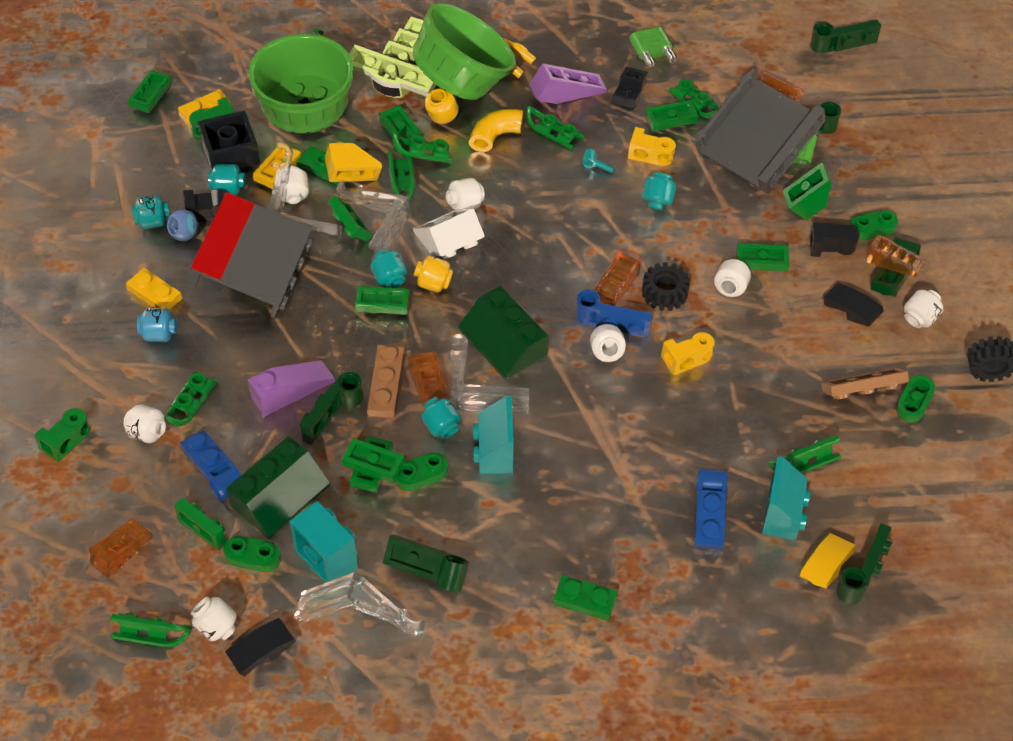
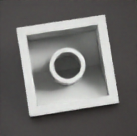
[413,208,485,259]

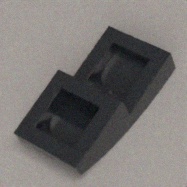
[612,67,648,109]
[823,283,884,327]
[225,618,296,677]

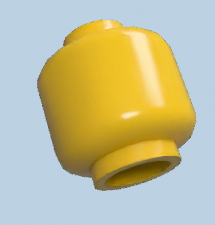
[425,88,459,124]
[414,256,453,293]

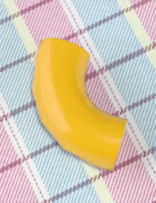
[469,109,524,152]

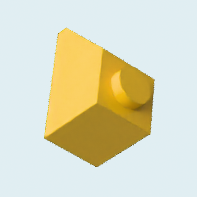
[325,142,382,182]

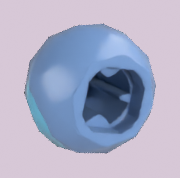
[167,209,199,241]

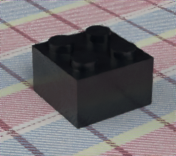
[198,110,260,170]

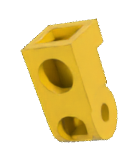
[628,127,676,166]
[661,332,715,376]

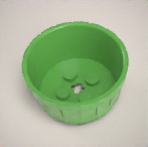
[412,3,516,100]
[248,34,353,134]

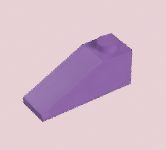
[529,63,607,104]
[248,360,335,417]

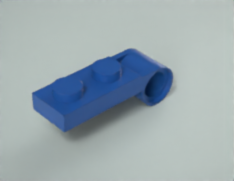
[576,290,652,338]
[180,430,242,501]
[694,469,727,550]

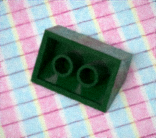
[458,285,548,380]
[226,436,330,539]

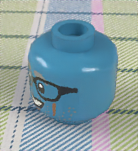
[137,308,178,343]

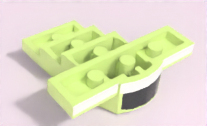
[349,16,436,98]

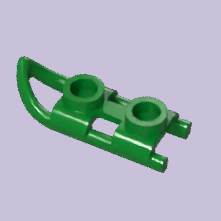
[668,79,721,118]
[526,106,585,150]
[392,133,452,163]
[387,150,415,207]
[165,371,217,426]
[768,435,841,474]
[110,613,192,647]

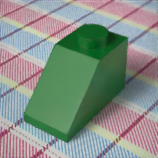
[783,163,832,220]

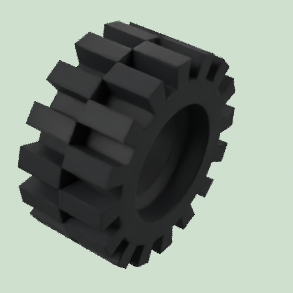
[642,262,690,311]
[967,336,1013,382]

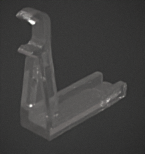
[268,143,343,236]
[336,181,411,261]
[448,334,530,415]
[294,572,426,635]

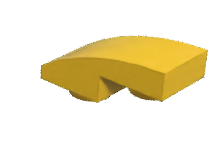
[800,533,856,589]

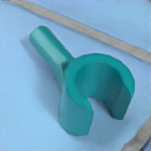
[582,149,615,174]

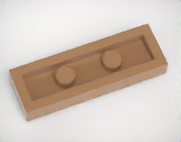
[367,345,405,418]
[822,368,909,399]

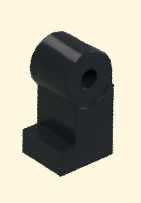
[183,189,230,222]
[809,222,860,257]

